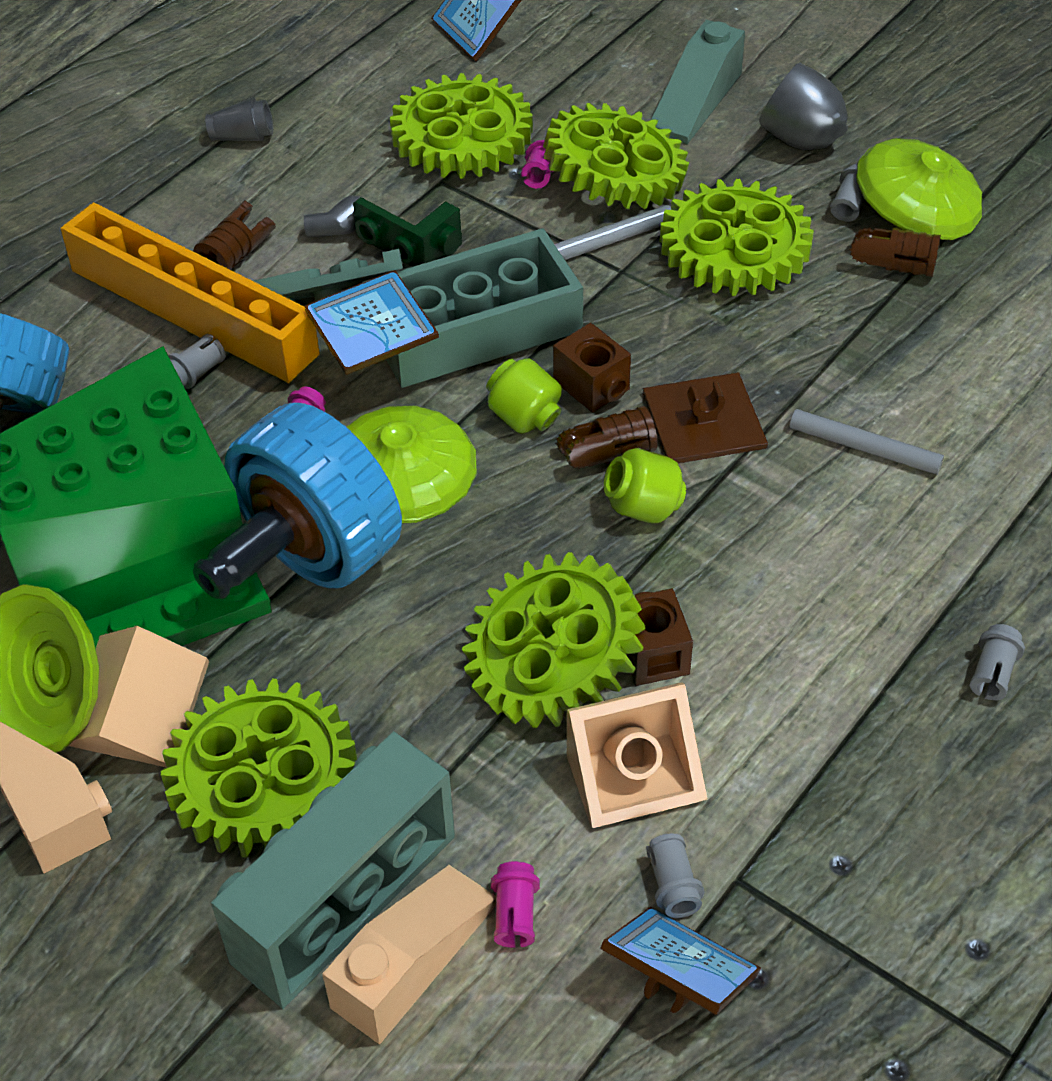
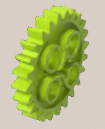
[390,73,533,179]
[543,103,689,209]
[660,179,814,296]
[462,552,645,728]
[161,678,357,857]

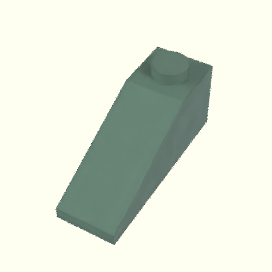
[651,19,745,144]

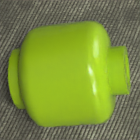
[486,358,562,434]
[604,448,686,524]

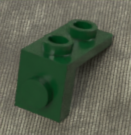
[353,197,462,267]

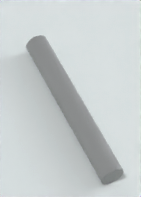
[554,205,671,260]
[790,409,944,475]

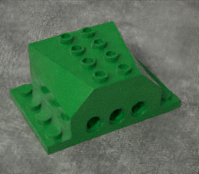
[0,346,272,648]

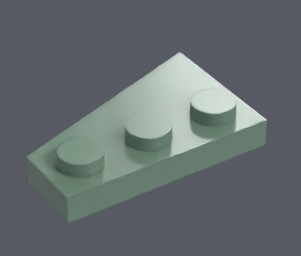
[254,249,403,302]

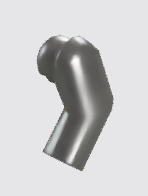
[304,195,360,238]

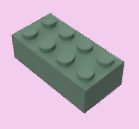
[362,228,583,388]
[211,731,455,1009]

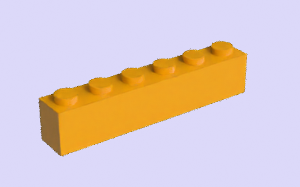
[60,202,320,383]

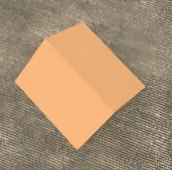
[69,626,209,768]
[567,682,708,828]

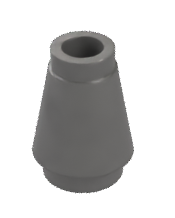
[205,97,273,141]

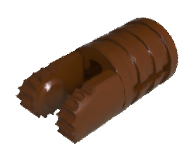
[193,200,276,270]
[849,227,941,277]
[555,406,658,469]

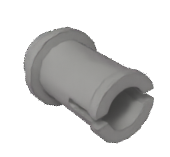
[830,164,864,222]
[168,334,226,389]
[969,624,1025,700]
[646,833,705,918]

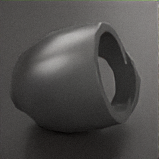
[759,62,848,150]

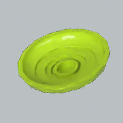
[856,138,982,240]
[347,405,477,523]
[0,584,99,753]

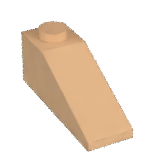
[0,722,112,874]
[322,865,497,1045]

